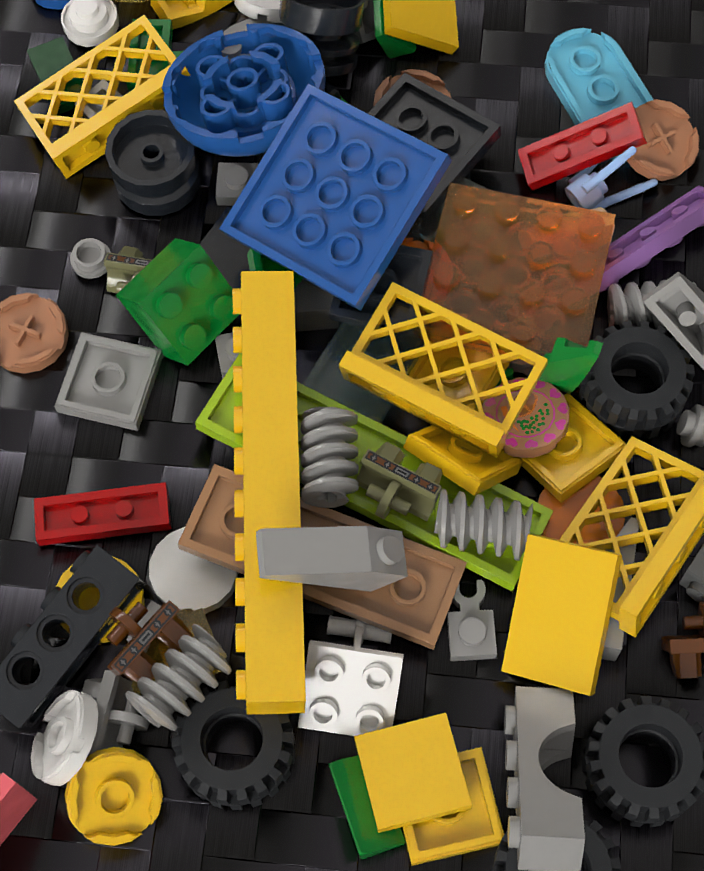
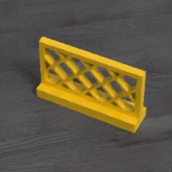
[14,15,190,179]
[339,282,548,458]
[559,436,704,638]

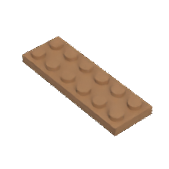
[178,464,467,650]

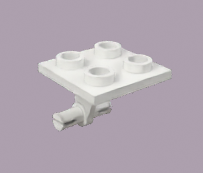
[298,615,404,736]

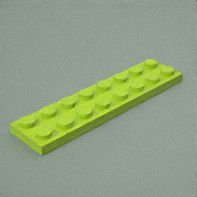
[195,353,553,591]

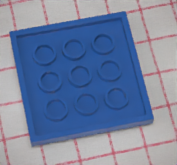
[219,84,452,311]

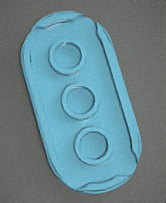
[545,28,653,160]

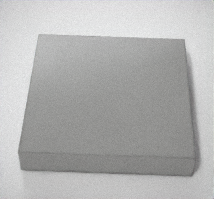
[54,332,163,431]

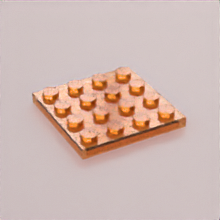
[412,183,616,360]

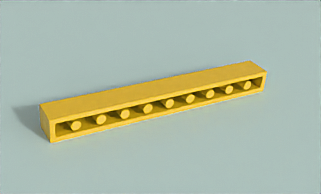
[232,271,306,715]

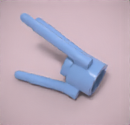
[565,146,658,213]

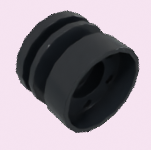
[279,0,365,77]

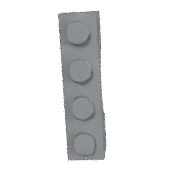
[504,686,585,871]

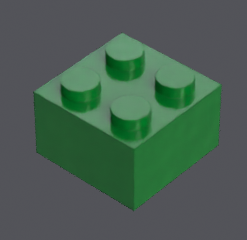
[116,238,240,366]

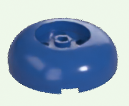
[162,23,326,157]

